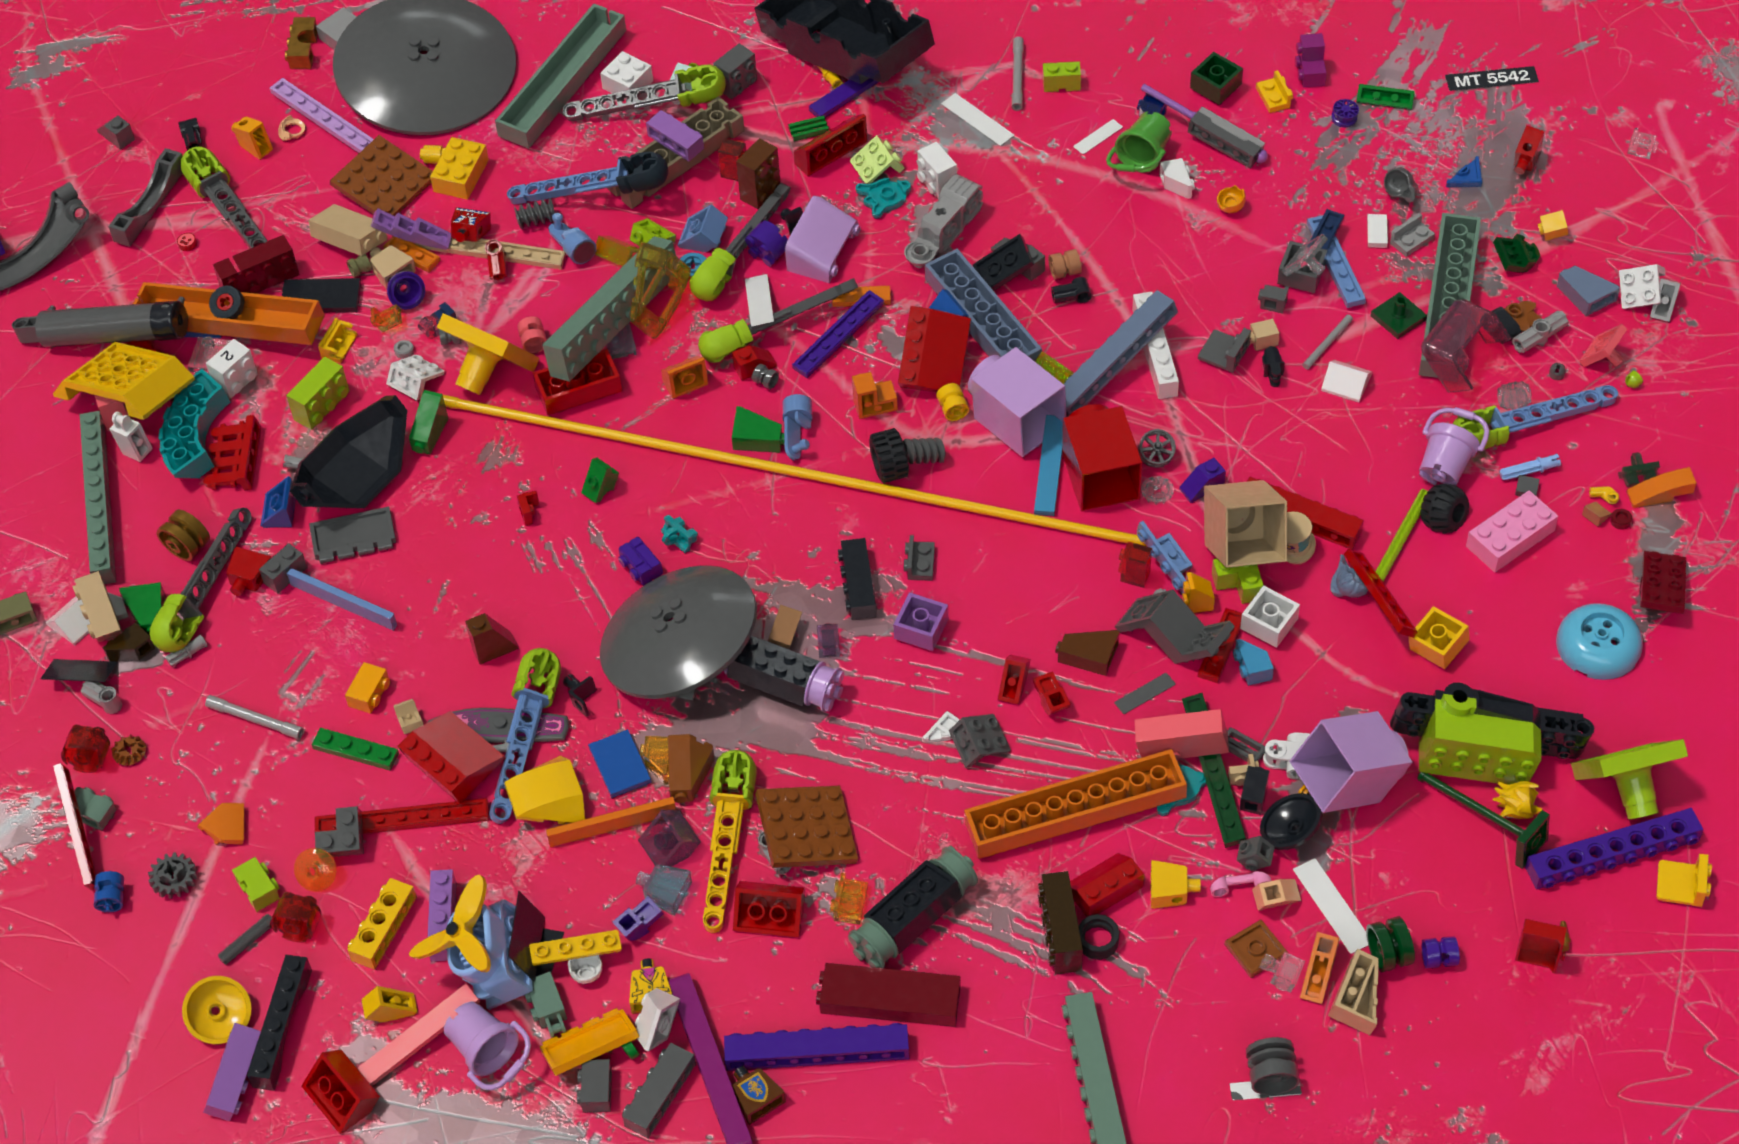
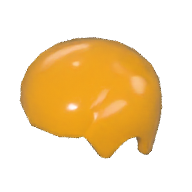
[1217,185,1246,213]

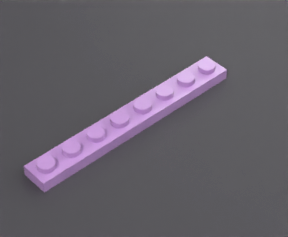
[270,78,374,153]

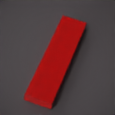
[1198,608,1242,683]

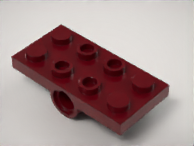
[1639,551,1686,614]

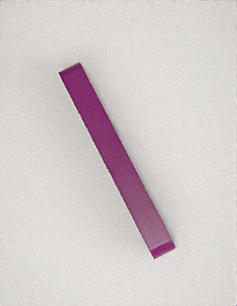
[668,973,753,1144]

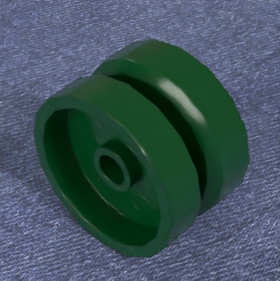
[1366,916,1415,973]

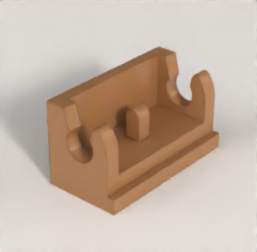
[768,605,802,649]

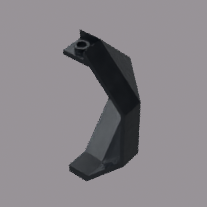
[290,395,408,508]

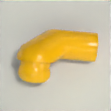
[1589,486,1619,504]

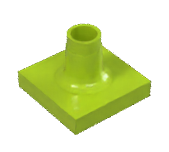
[1571,739,1688,819]

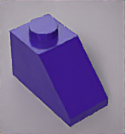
[1179,458,1226,503]

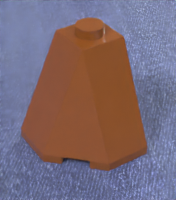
[668,734,715,803]

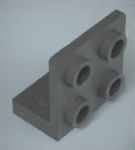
[1198,328,1251,373]
[948,714,1011,768]

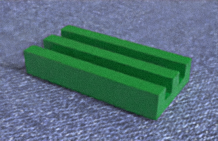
[788,115,829,141]

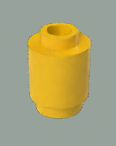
[420,145,445,164]

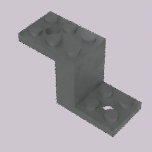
[1115,590,1235,664]

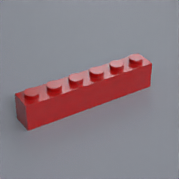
[1247,477,1364,550]

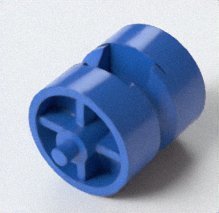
[93,871,124,912]

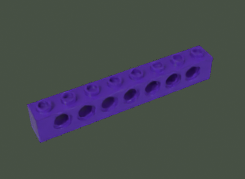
[1525,808,1704,889]

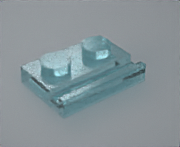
[606,322,637,359]

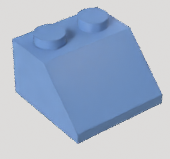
[677,204,728,252]

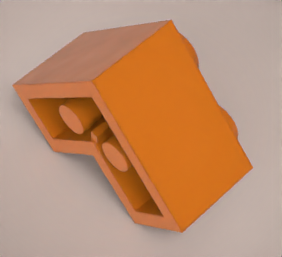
[852,372,898,419]

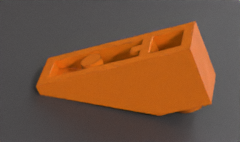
[1300,932,1340,1004]

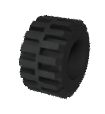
[869,428,909,483]

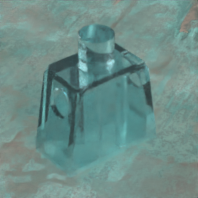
[636,864,692,916]

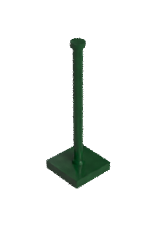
[1418,772,1550,869]

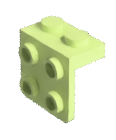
[850,135,905,184]

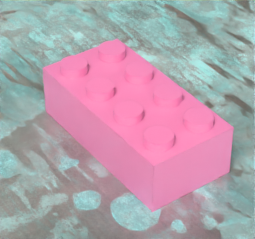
[1466,490,1558,573]

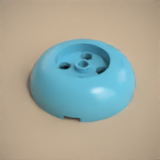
[1556,603,1643,680]

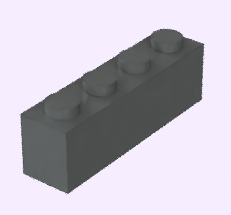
[622,1043,696,1139]

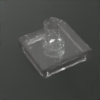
[1282,234,1328,276]
[188,337,232,374]

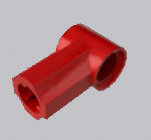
[485,239,507,280]

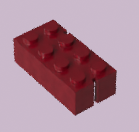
[213,235,300,294]

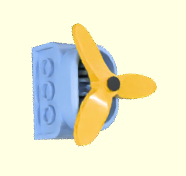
[409,875,533,1010]

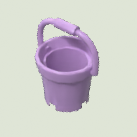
[1419,407,1489,486]
[444,1001,531,1090]

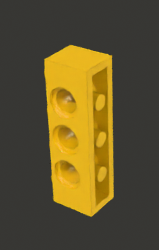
[347,878,417,970]

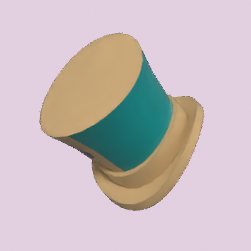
[1287,511,1316,564]

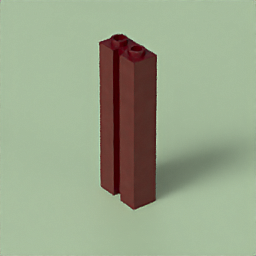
[816,963,961,1027]

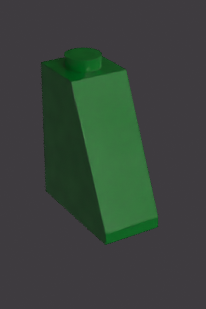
[409,390,448,455]
[732,406,784,453]
[119,582,165,635]

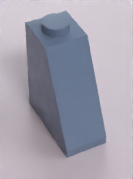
[1557,266,1620,316]

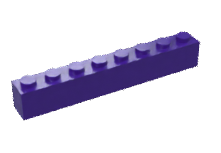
[724,1023,909,1071]

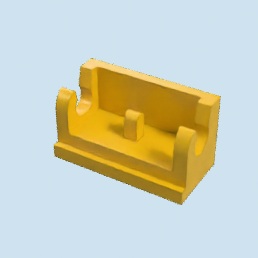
[318,318,358,364]

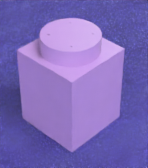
[968,347,1066,457]
[1289,711,1412,813]

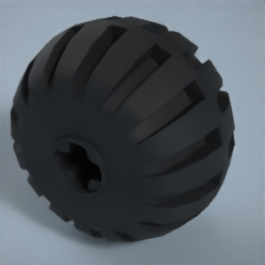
[1421,484,1469,534]

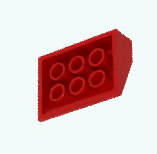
[898,306,971,393]
[398,711,506,804]

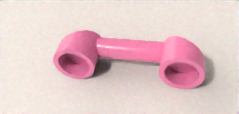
[1210,871,1272,897]

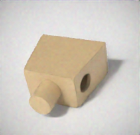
[370,246,416,290]

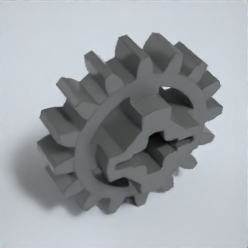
[148,852,197,899]

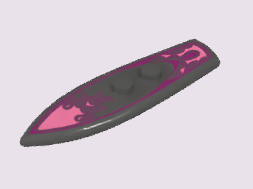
[427,708,569,743]

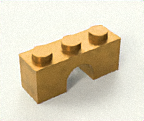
[285,17,318,69]

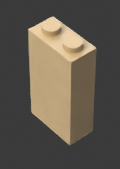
[308,204,387,256]

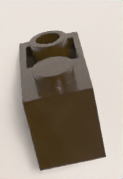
[102,623,155,661]

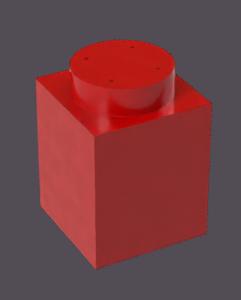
[1062,404,1142,511]

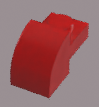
[1033,671,1071,715]

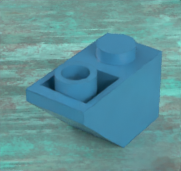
[1233,639,1274,686]

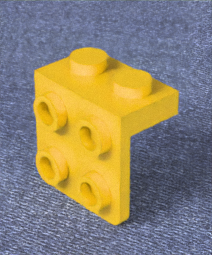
[1656,853,1712,907]

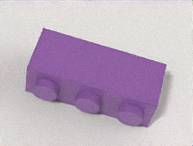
[646,110,704,161]

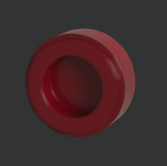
[1610,509,1632,530]

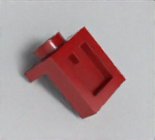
[517,491,539,526]

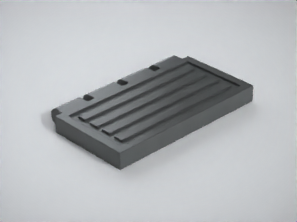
[309,507,396,564]

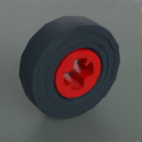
[209,286,245,319]

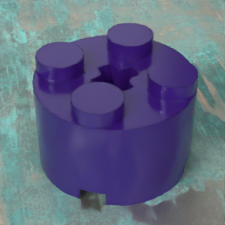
[745,220,788,267]

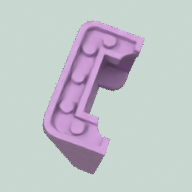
[785,195,861,283]

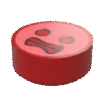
[177,233,197,251]

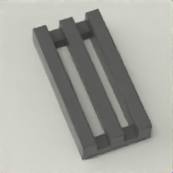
[1228,727,1265,762]

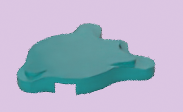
[855,178,911,219]
[1157,765,1206,816]

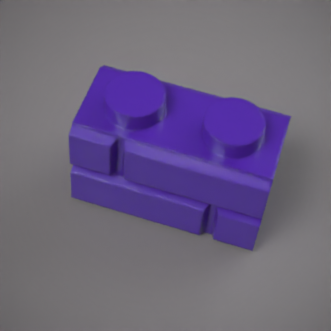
[618,536,663,585]

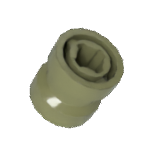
[346,254,372,278]

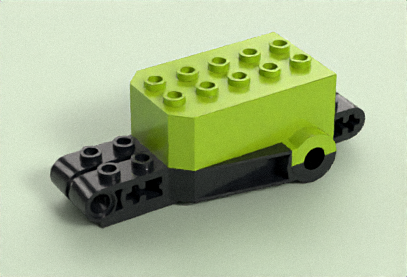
[1390,682,1595,785]

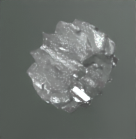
[1497,381,1532,410]

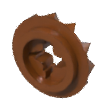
[111,734,146,766]

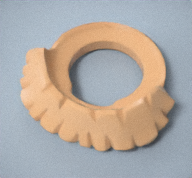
[278,115,305,141]

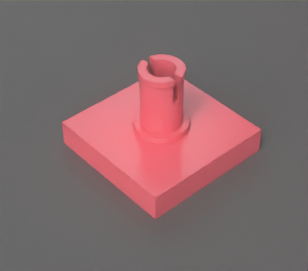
[1579,324,1627,367]

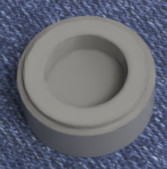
[394,340,414,359]

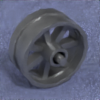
[1138,429,1176,468]

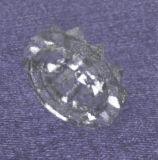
[1141,476,1174,505]

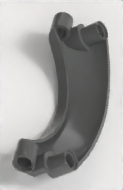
[0,182,89,291]

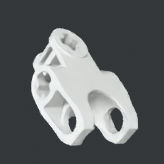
[1263,733,1310,780]

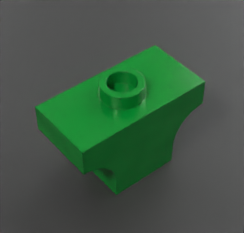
[581,457,619,503]

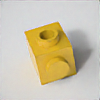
[1537,210,1569,241]

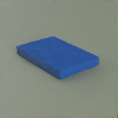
[588,729,652,798]

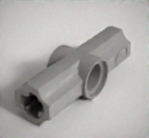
[1512,311,1569,353]

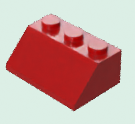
[1070,853,1144,917]
[733,881,805,938]
[301,1050,380,1134]

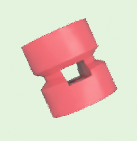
[517,316,547,354]

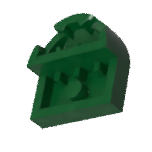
[1493,234,1540,273]

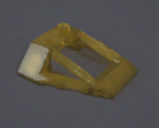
[630,242,691,339]

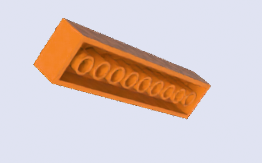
[964,749,1187,859]

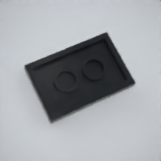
[973,234,1034,291]

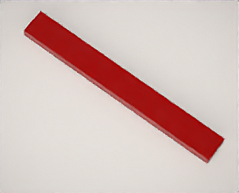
[315,798,489,834]

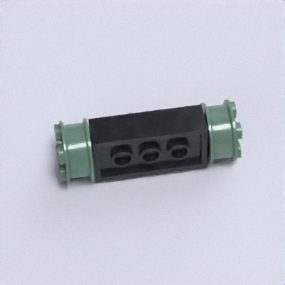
[848,846,978,968]

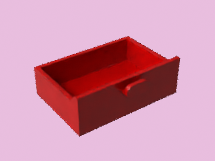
[1515,919,1567,973]

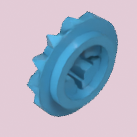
[678,253,706,278]

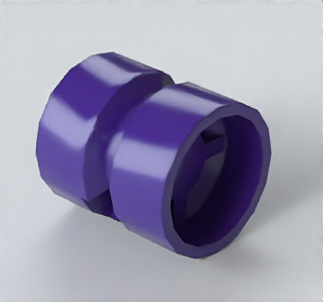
[1421,936,1460,969]

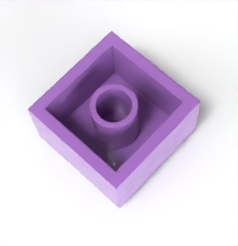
[893,592,949,651]

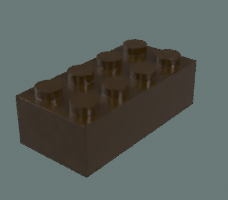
[1038,871,1083,975]

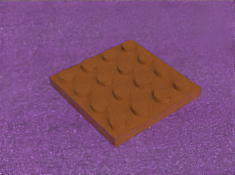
[330,135,433,216]
[755,786,858,868]

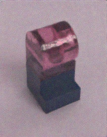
[418,302,457,339]

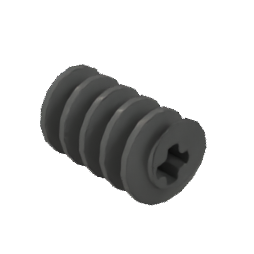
[514,198,555,229]
[903,438,945,464]

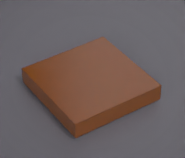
[1224,920,1288,978]

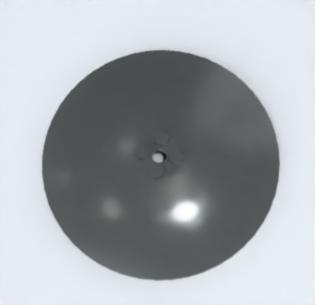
[333,0,516,135]

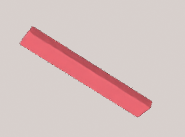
[357,984,480,1086]

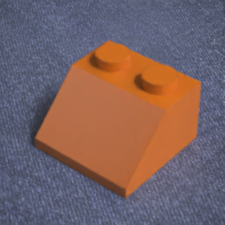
[661,356,708,399]

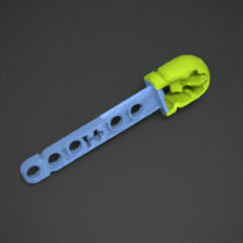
[1452,385,1618,449]
[489,648,561,824]

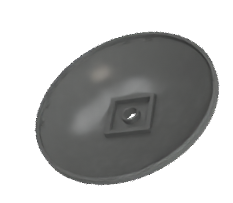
[600,566,757,699]

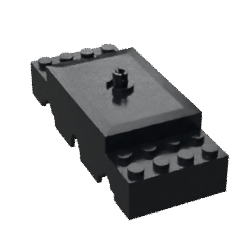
[754,0,935,84]

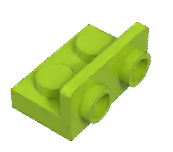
[630,218,676,247]

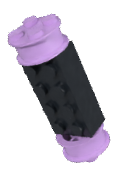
[724,635,844,712]

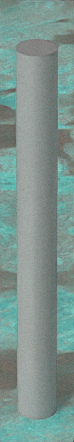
[1302,315,1353,370]

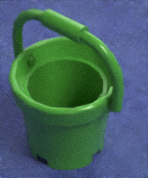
[1106,112,1172,173]

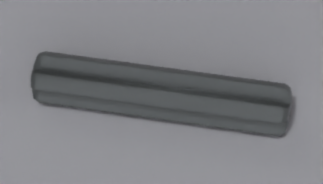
[218,914,275,964]

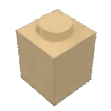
[1250,319,1279,351]

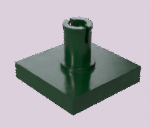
[1371,292,1427,339]

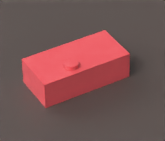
[1135,709,1229,760]

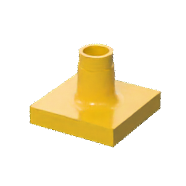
[437,313,540,395]

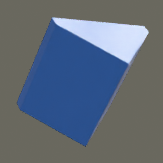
[260,476,296,528]

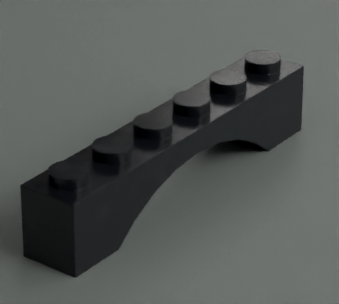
[247,955,312,1091]

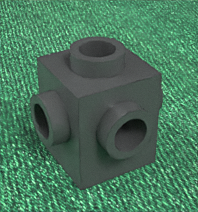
[1237,836,1275,871]

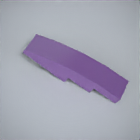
[371,208,451,250]

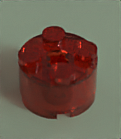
[61,725,110,773]
[270,892,322,942]

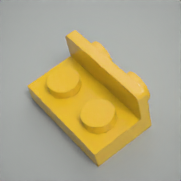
[1256,70,1293,113]

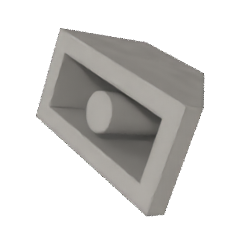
[1650,278,1681,322]

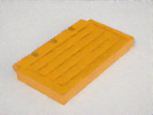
[540,1008,639,1076]

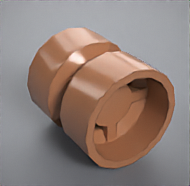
[1048,249,1082,279]

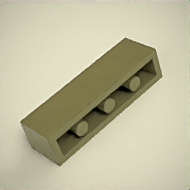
[0,591,37,635]

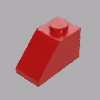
[732,345,777,380]
[998,655,1031,704]

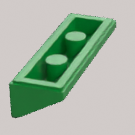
[1356,84,1415,110]

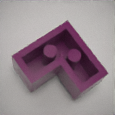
[1295,33,1326,88]

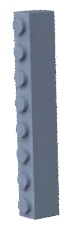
[1064,290,1178,417]

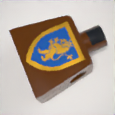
[733,1066,786,1125]

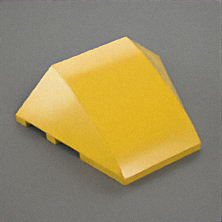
[504,756,585,825]

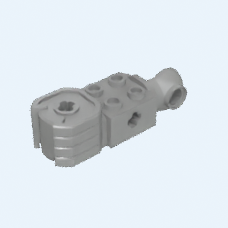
[904,174,983,268]

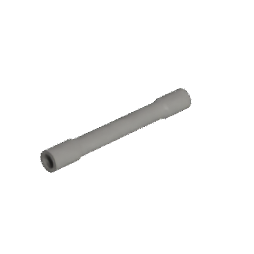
[1011,37,1024,111]
[205,695,304,740]

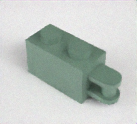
[524,972,567,1037]

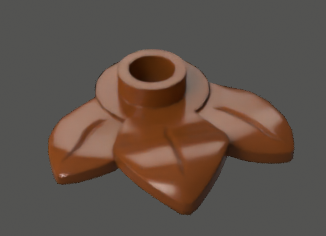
[1505,301,1542,332]

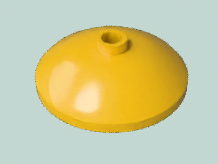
[182,976,251,1044]

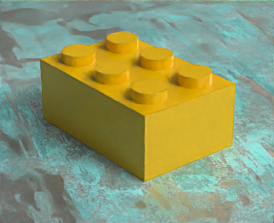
[430,137,489,200]

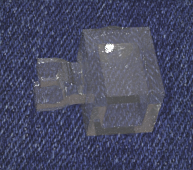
[1259,951,1305,992]

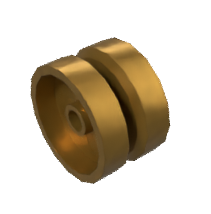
[156,509,210,561]

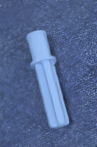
[1500,454,1561,481]

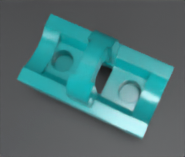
[661,515,698,553]

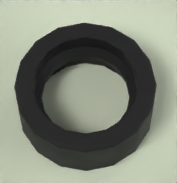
[1078,914,1120,960]

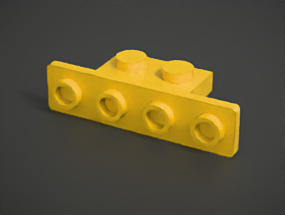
[529,930,622,966]

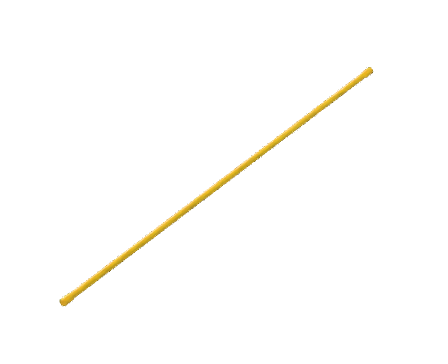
[443,395,1148,549]

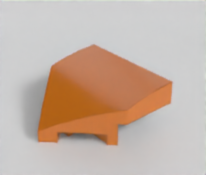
[197,803,244,845]

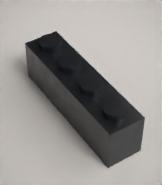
[838,538,876,620]

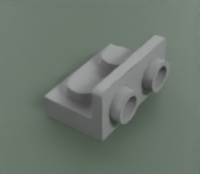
[1390,213,1435,257]

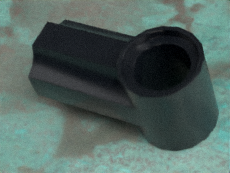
[178,118,203,151]
[1051,277,1092,303]

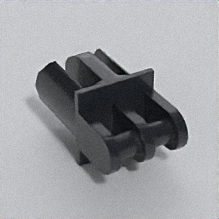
[1262,346,1285,387]

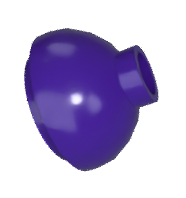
[387,271,425,310]

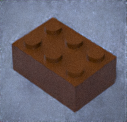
[736,138,781,209]

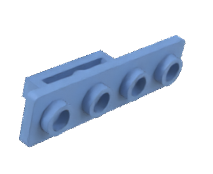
[1137,521,1193,594]

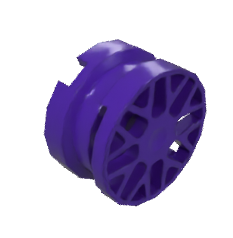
[1331,99,1359,128]

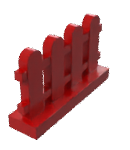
[203,415,261,491]

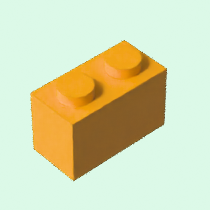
[345,662,390,714]

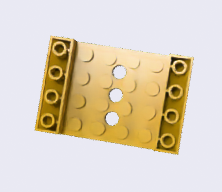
[53,342,195,420]

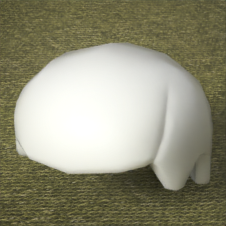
[568,955,603,984]

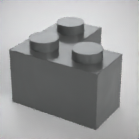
[315,806,364,858]

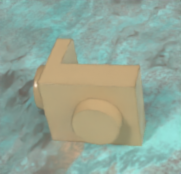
[394,699,423,734]
[1228,754,1259,786]

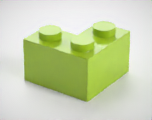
[1212,559,1263,604]

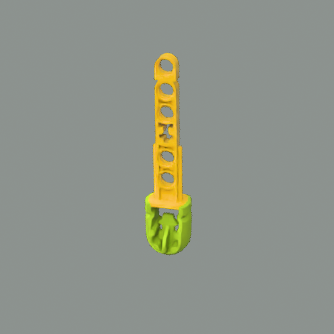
[703,750,757,933]

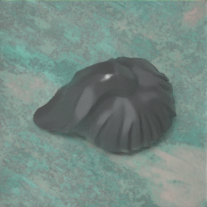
[1384,167,1418,202]

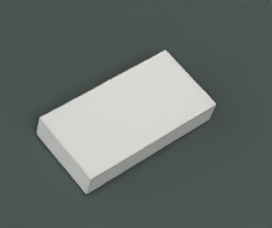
[1367,214,1388,248]

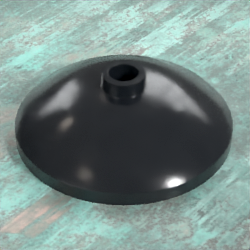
[1260,793,1323,850]

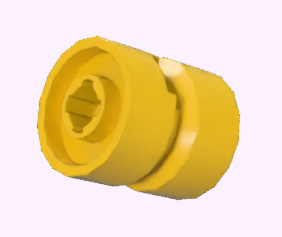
[936,383,969,421]

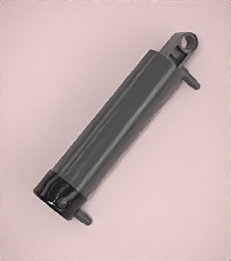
[12,297,188,347]

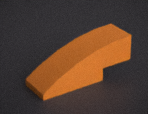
[1626,467,1697,508]

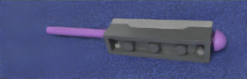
[1141,84,1268,169]

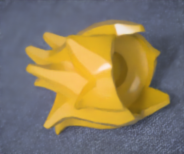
[1492,781,1542,819]

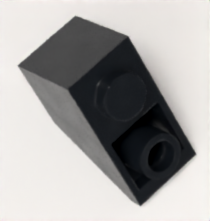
[1240,766,1270,815]

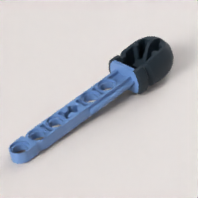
[507,152,669,205]

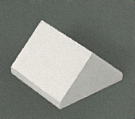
[1321,360,1372,403]
[46,596,90,646]

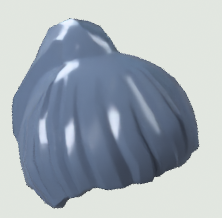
[1330,554,1368,597]

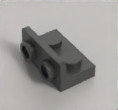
[904,535,935,581]

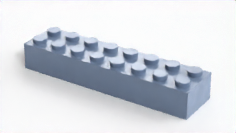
[925,248,1042,365]

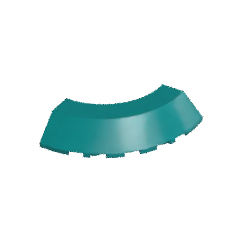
[159,369,231,478]

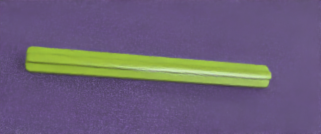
[1376,489,1428,582]

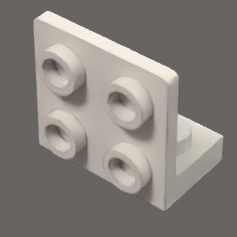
[1619,264,1665,309]
[386,355,445,400]

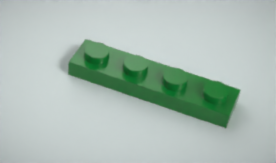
[311,727,399,771]

